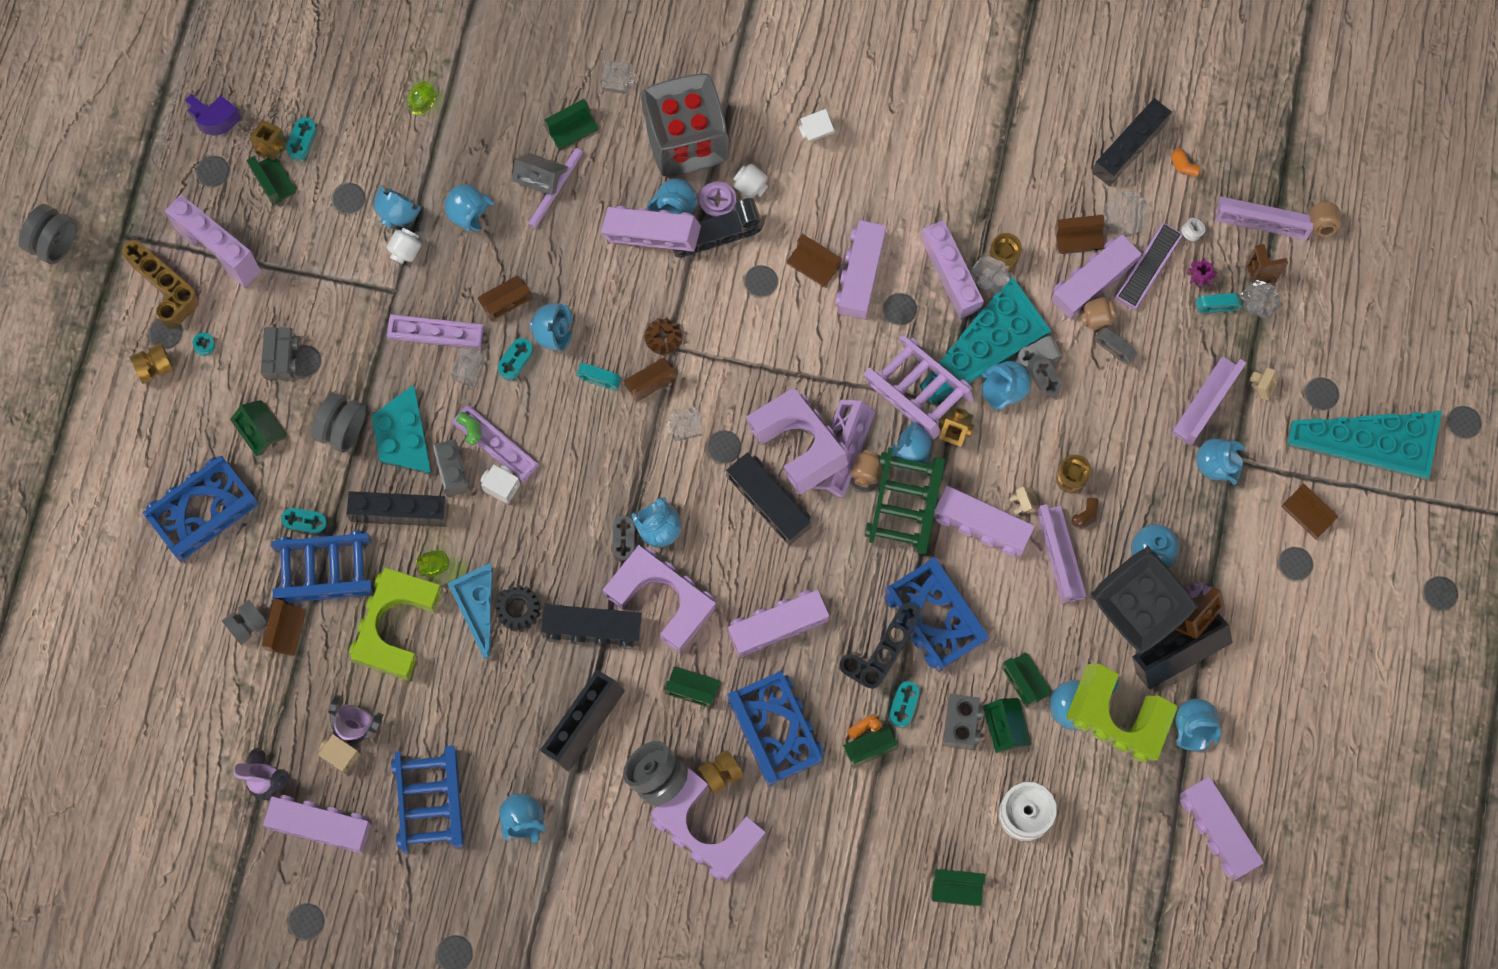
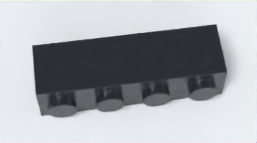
[1092,98,1172,187]
[726,452,811,546]
[346,491,448,527]
[541,604,642,649]
[1132,614,1233,690]
[540,669,625,772]

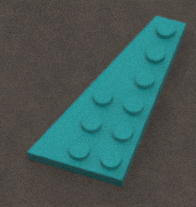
[920,275,1051,406]
[1286,411,1442,479]

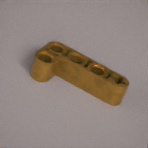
[122,240,199,329]

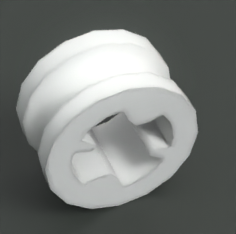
[1181,218,1205,241]

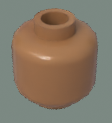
[1309,201,1341,237]
[1080,297,1117,331]
[850,450,883,488]

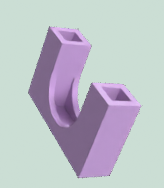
[165,194,261,288]
[746,387,848,495]
[603,545,716,653]
[650,769,766,881]

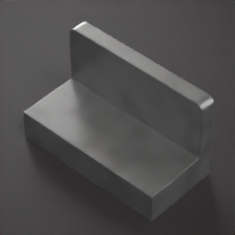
[512,153,568,195]

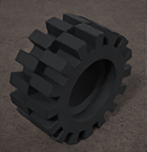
[495,585,541,632]

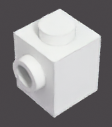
[799,109,837,142]
[481,464,520,504]

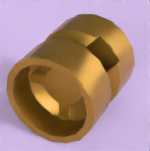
[988,233,1022,273]
[130,343,174,384]
[1056,454,1091,494]
[698,750,744,796]

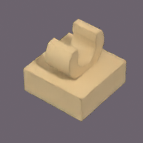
[1250,368,1278,401]
[1009,487,1040,514]

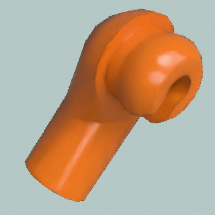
[1171,148,1201,177]
[847,714,883,740]

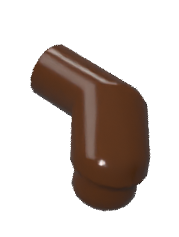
[1072,497,1099,528]

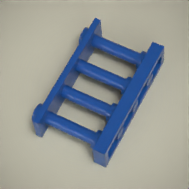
[271,531,374,603]
[391,745,464,854]

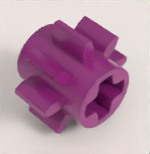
[1186,257,1217,289]

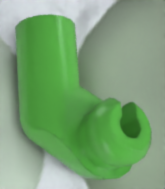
[456,411,482,445]

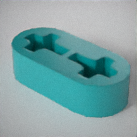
[286,117,317,161]
[1196,293,1241,313]
[498,338,533,381]
[576,363,622,390]
[281,508,328,536]
[889,681,919,728]

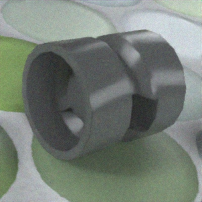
[221,600,268,645]

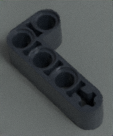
[673,198,762,258]
[839,601,922,689]

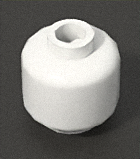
[733,164,768,198]
[387,228,422,264]

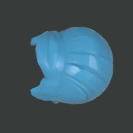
[647,178,697,214]
[444,184,494,232]
[982,361,1031,410]
[1196,438,1246,485]
[632,498,682,548]
[1176,699,1221,751]
[499,793,546,844]

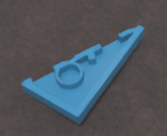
[447,563,492,660]

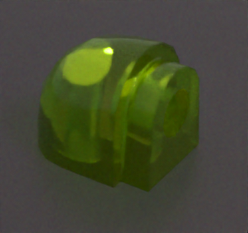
[407,81,437,114]
[416,550,450,578]

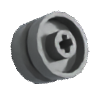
[18,204,77,265]
[311,392,366,453]
[623,741,688,806]

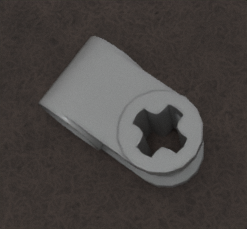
[1015,336,1063,374]

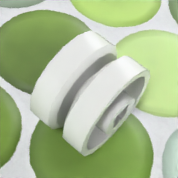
[998,782,1056,841]

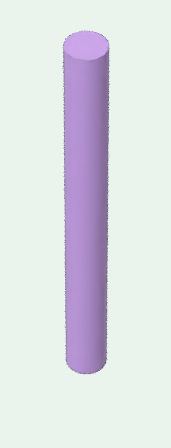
[528,148,583,228]

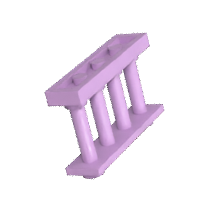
[863,335,974,440]

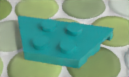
[371,386,432,475]

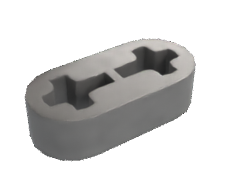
[1095,327,1137,365]
[1028,354,1062,396]
[613,515,635,563]

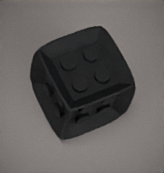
[1090,546,1199,654]

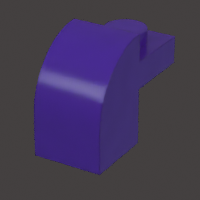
[185,94,242,135]

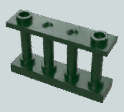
[864,447,945,555]

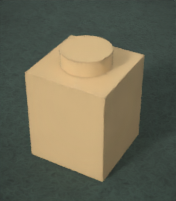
[318,735,360,775]

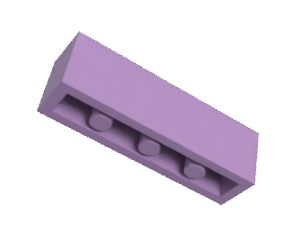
[601,206,701,251]
[835,220,886,320]
[921,220,983,319]
[1051,234,1141,320]
[934,486,1035,557]
[728,589,829,658]
[1180,776,1264,881]
[263,794,371,854]

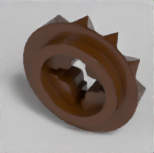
[644,318,682,355]

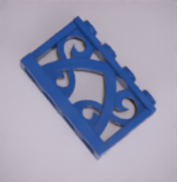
[142,455,259,563]
[884,557,989,672]
[727,671,825,787]

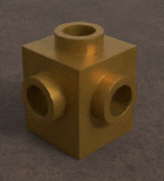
[249,120,286,160]
[938,407,975,447]

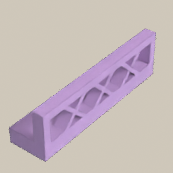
[1215,196,1314,240]
[1171,356,1246,446]
[812,400,875,497]
[1037,504,1086,604]

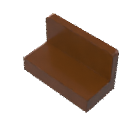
[1054,214,1105,254]
[787,233,841,287]
[1246,244,1288,284]
[478,276,532,322]
[624,357,677,402]
[1281,483,1338,540]
[1175,587,1225,639]
[262,599,306,656]

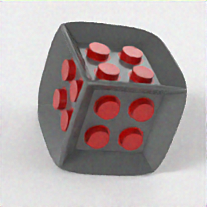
[641,73,729,176]

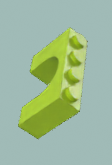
[349,567,442,681]
[1066,663,1178,763]

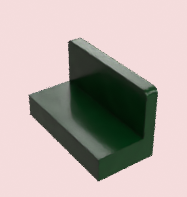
[544,98,598,150]
[246,156,296,206]
[230,400,287,456]
[1001,653,1051,709]
[664,666,720,709]
[983,698,1032,753]
[843,725,899,769]
[931,869,986,907]

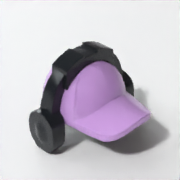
[328,694,384,744]
[234,748,290,801]

